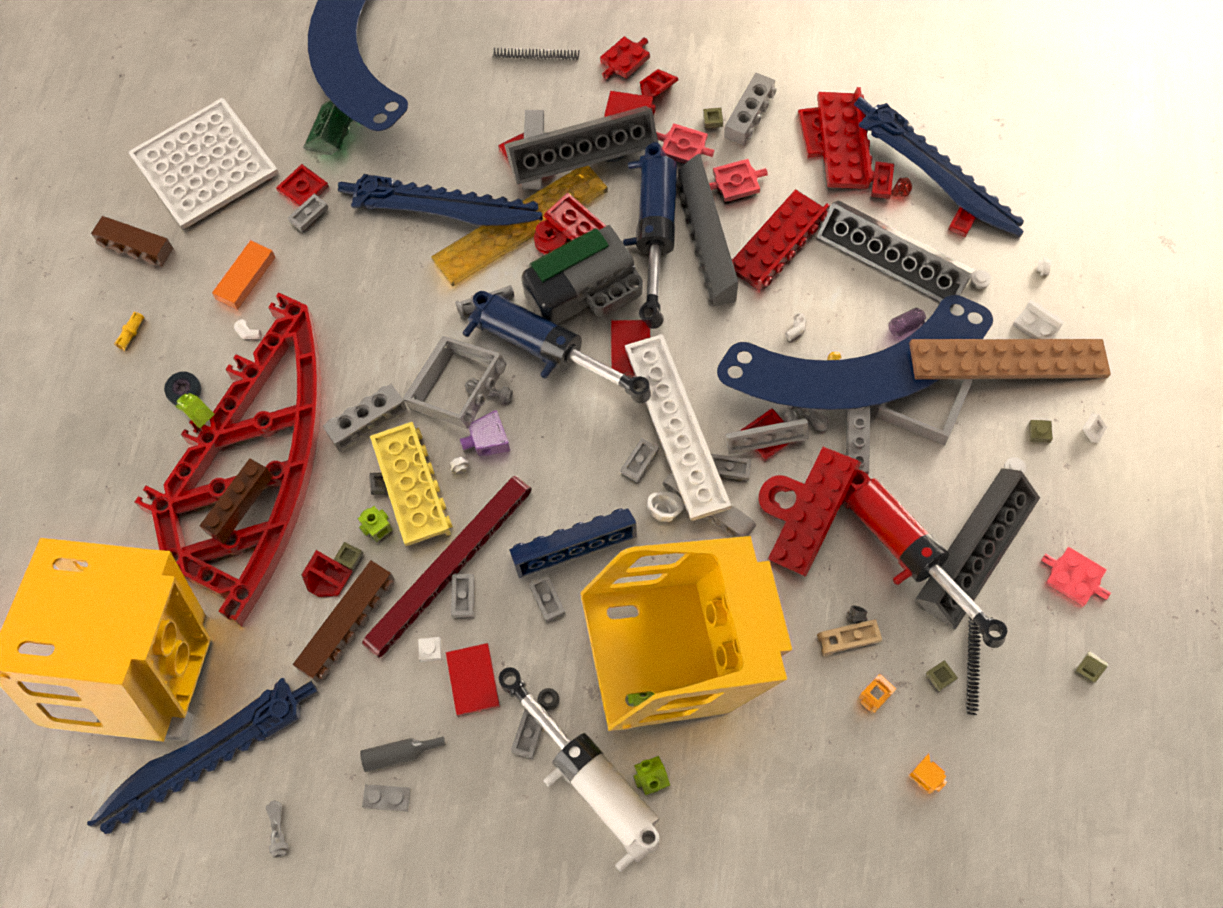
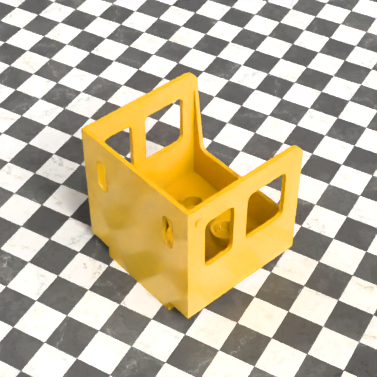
[580,536,792,731]
[0,538,211,742]

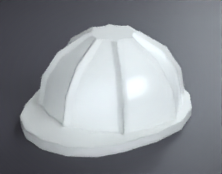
[647,492,685,522]

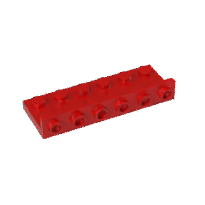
[817,87,875,189]
[732,189,830,292]

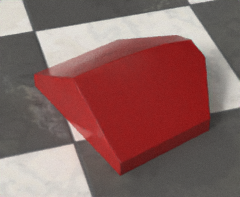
[639,69,679,97]
[301,550,352,597]

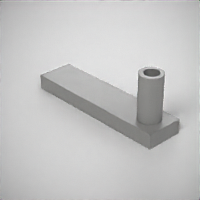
[726,409,809,455]

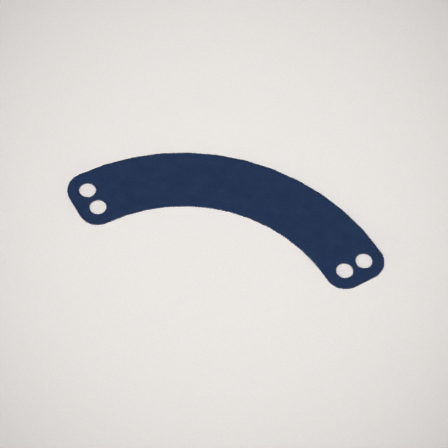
[308,0,408,131]
[717,295,993,410]

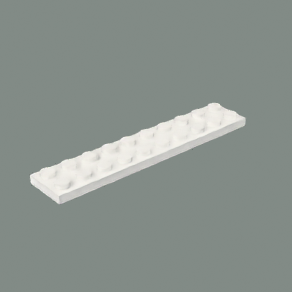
[625,334,731,521]

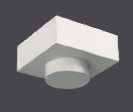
[1082,413,1107,443]
[418,637,442,662]

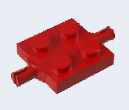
[600,36,650,79]

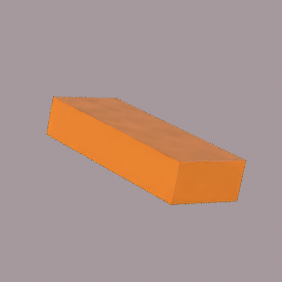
[212,240,276,310]

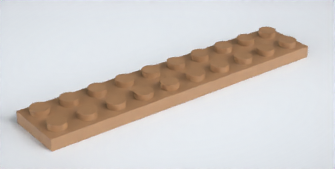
[909,339,1111,379]

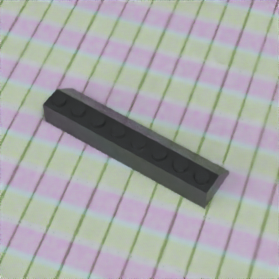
[504,106,658,185]
[676,154,738,306]
[816,200,975,308]
[916,468,1040,629]

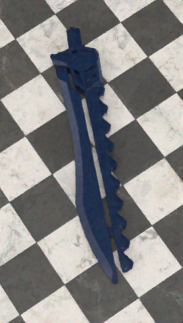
[854,97,1024,237]
[338,174,543,226]
[87,678,318,834]

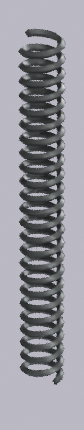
[492,47,580,61]

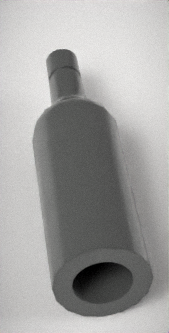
[360,736,446,773]

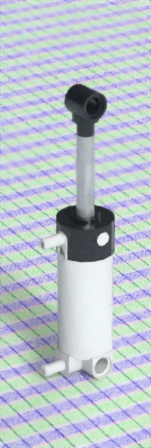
[498,667,659,872]

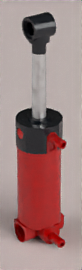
[842,470,1008,648]

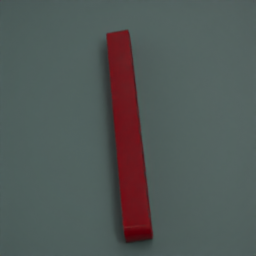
[362,475,532,658]

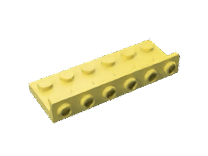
[370,422,453,546]

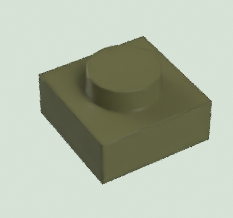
[703,108,723,128]
[1029,420,1053,442]
[333,542,364,571]
[1076,651,1109,683]
[926,660,958,692]

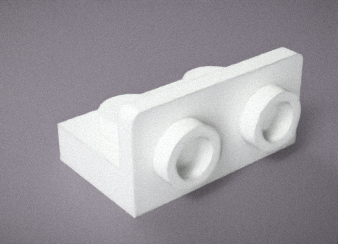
[1013,300,1064,339]

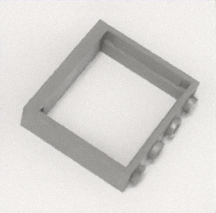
[403,336,507,429]
[875,379,973,445]

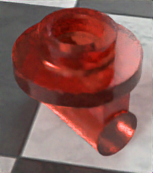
[891,177,912,197]

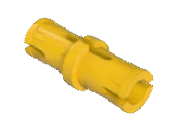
[114,311,145,350]

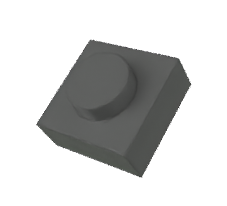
[369,472,388,495]

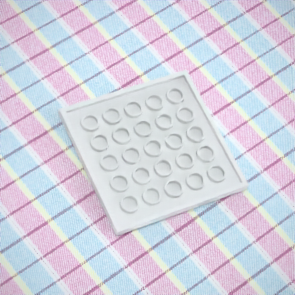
[128,98,279,230]

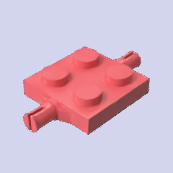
[656,123,715,164]
[709,159,768,202]
[1041,547,1111,606]

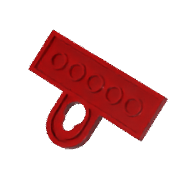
[759,447,861,577]

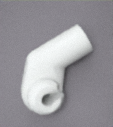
[785,313,806,341]
[234,320,261,339]

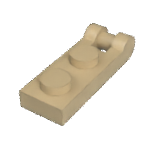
[817,619,882,656]

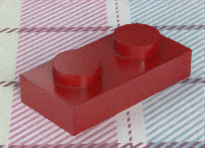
[871,161,894,199]

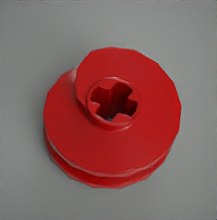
[534,220,568,255]

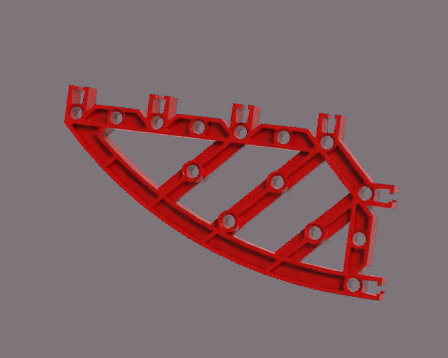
[134,292,321,626]

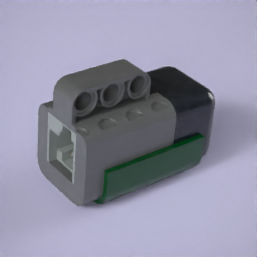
[521,225,643,325]

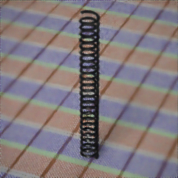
[966,617,981,715]

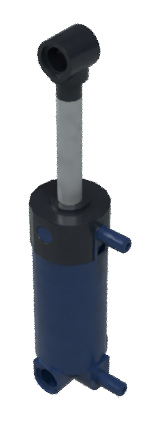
[623,142,677,329]
[462,291,651,404]

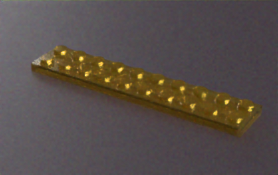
[431,165,608,287]

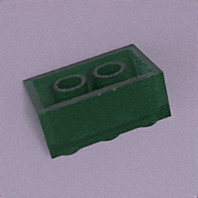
[303,100,353,155]

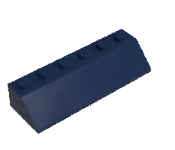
[509,508,637,578]

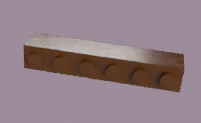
[292,560,395,683]

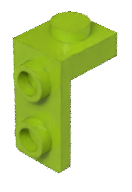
[175,393,215,428]

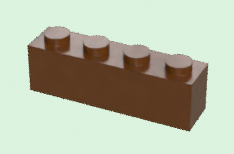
[91,216,174,266]
[199,458,273,544]

